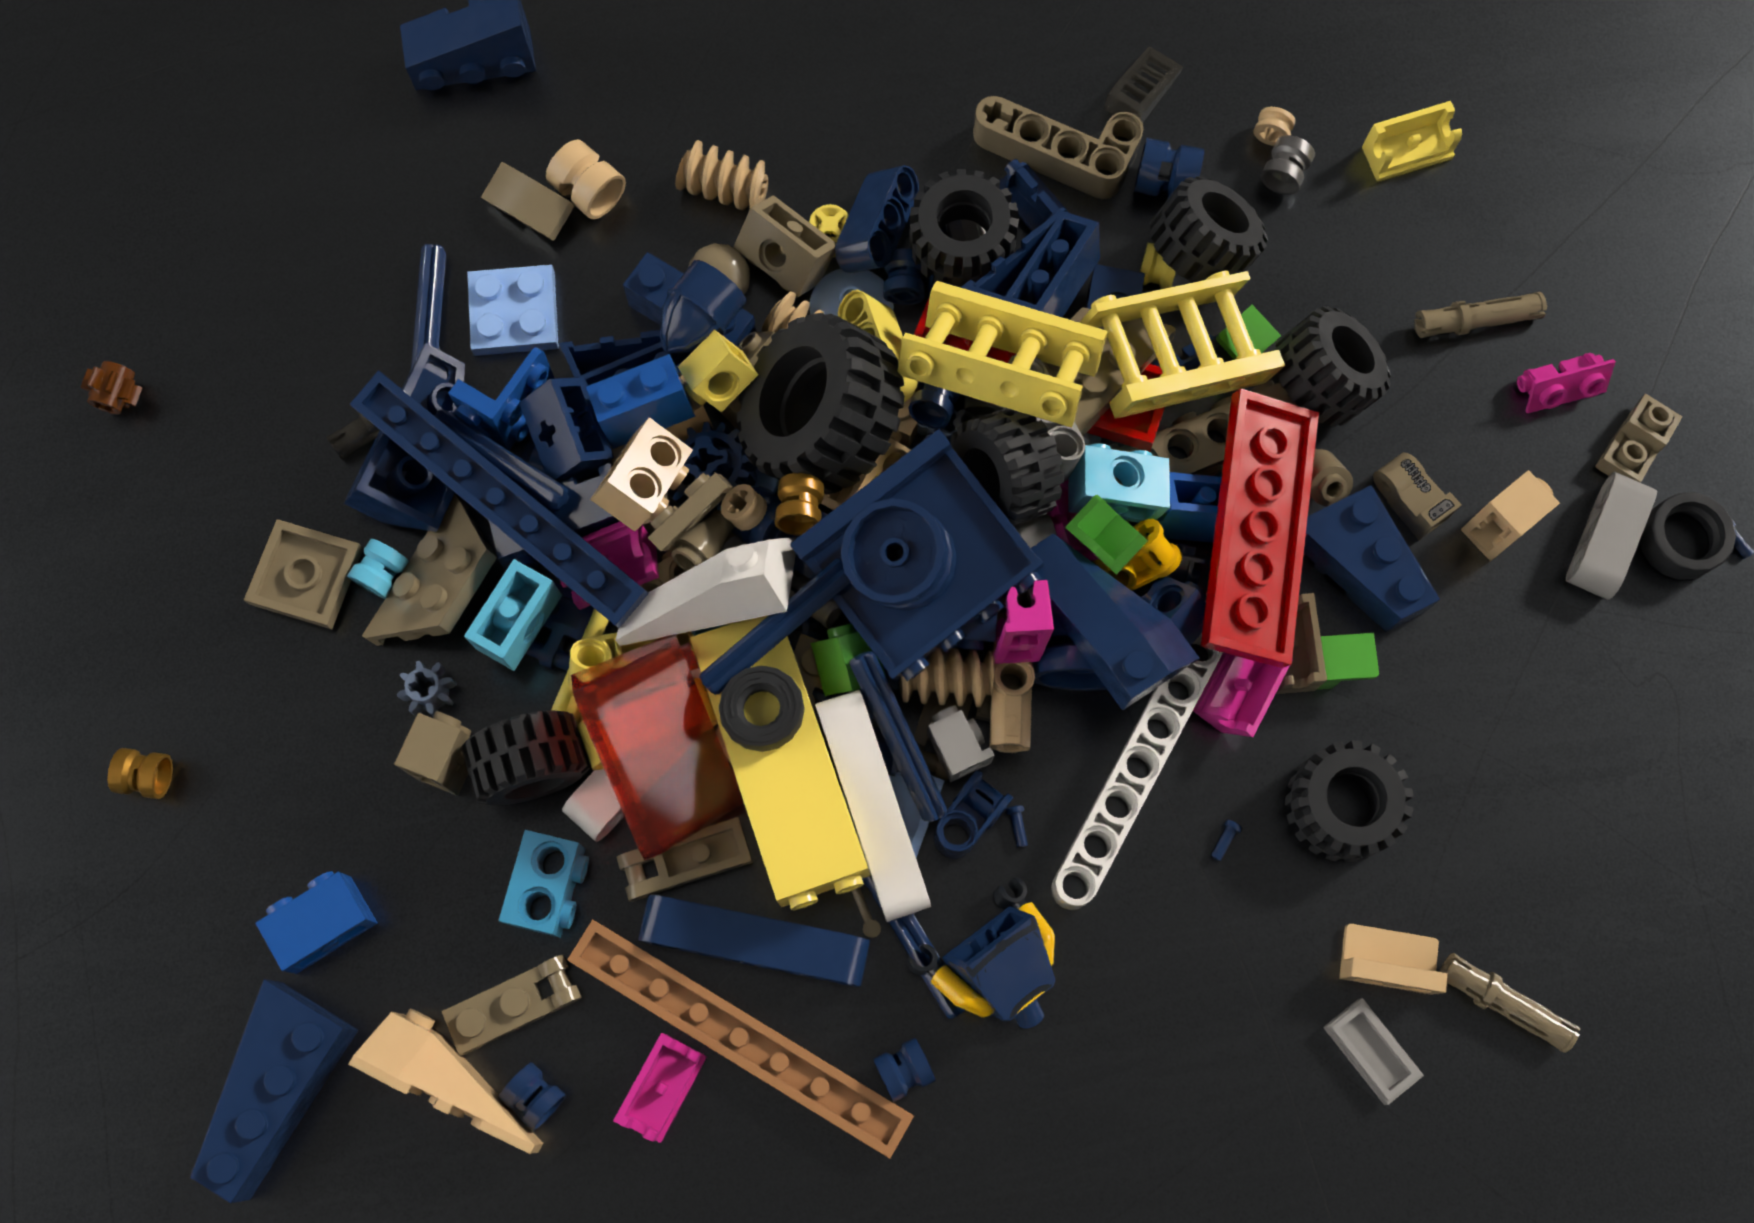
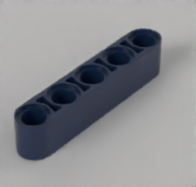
[638,894,870,987]

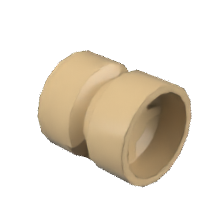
[545,139,626,220]

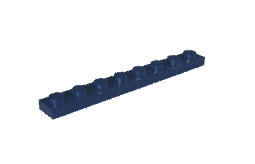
[350,370,649,628]

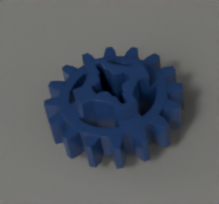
[667,422,758,515]

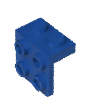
[448,347,555,451]

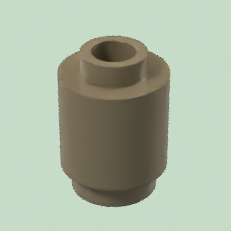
[1310,449,1353,506]

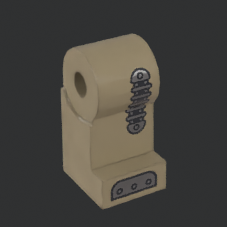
[1373,452,1462,541]

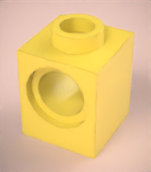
[678,329,758,412]

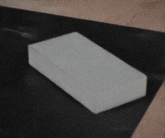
[1323,998,1424,1105]

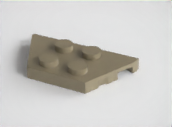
[1042,307,1176,437]
[362,494,497,646]

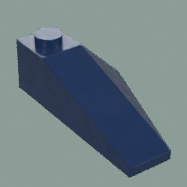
[344,343,465,532]

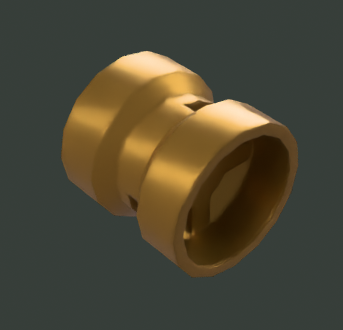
[775,473,824,536]
[107,748,173,799]

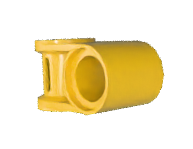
[1093,519,1182,591]

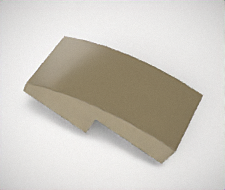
[481,162,575,241]
[1595,393,1682,483]

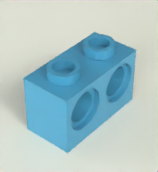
[498,830,589,938]

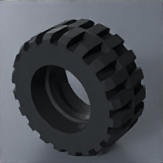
[737,313,905,495]

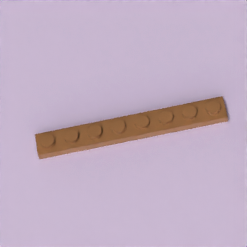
[567,919,914,1159]

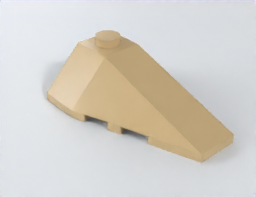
[349,1009,543,1154]

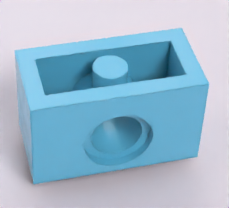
[1068,443,1170,523]
[464,559,562,671]

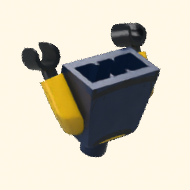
[907,878,1055,1029]

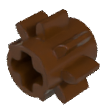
[80,361,143,414]

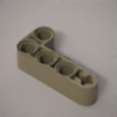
[973,96,1144,199]

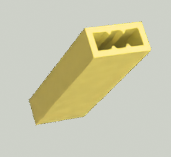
[690,615,871,910]

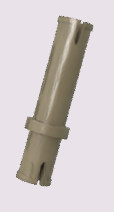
[1414,292,1547,338]
[1439,953,1580,1053]

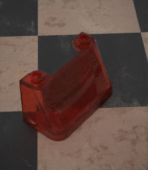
[571,635,744,861]

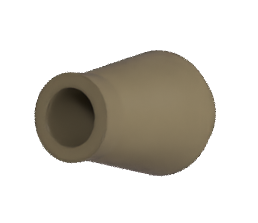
[672,510,735,571]

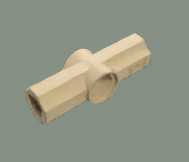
[989,611,1035,753]

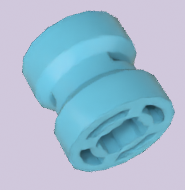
[347,538,409,599]

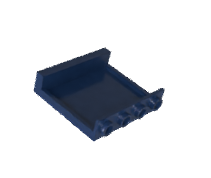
[790,429,1044,682]

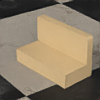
[1339,924,1448,995]

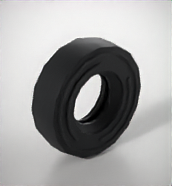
[719,665,805,752]

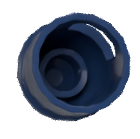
[660,260,746,354]

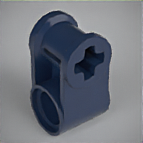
[934,770,1014,859]

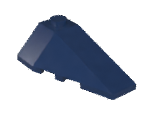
[1031,533,1199,711]

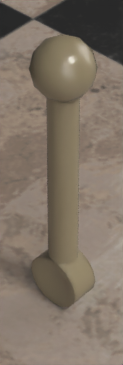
[852,887,881,939]

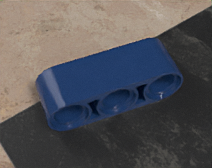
[835,165,919,273]

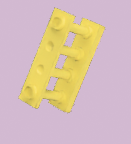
[1079,271,1285,419]
[897,281,1108,428]

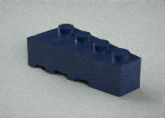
[190,979,358,1203]

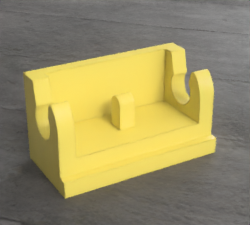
[1362,101,1462,182]

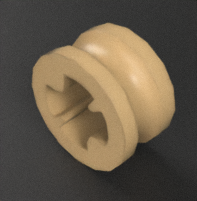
[1253,107,1296,146]
[721,484,767,531]

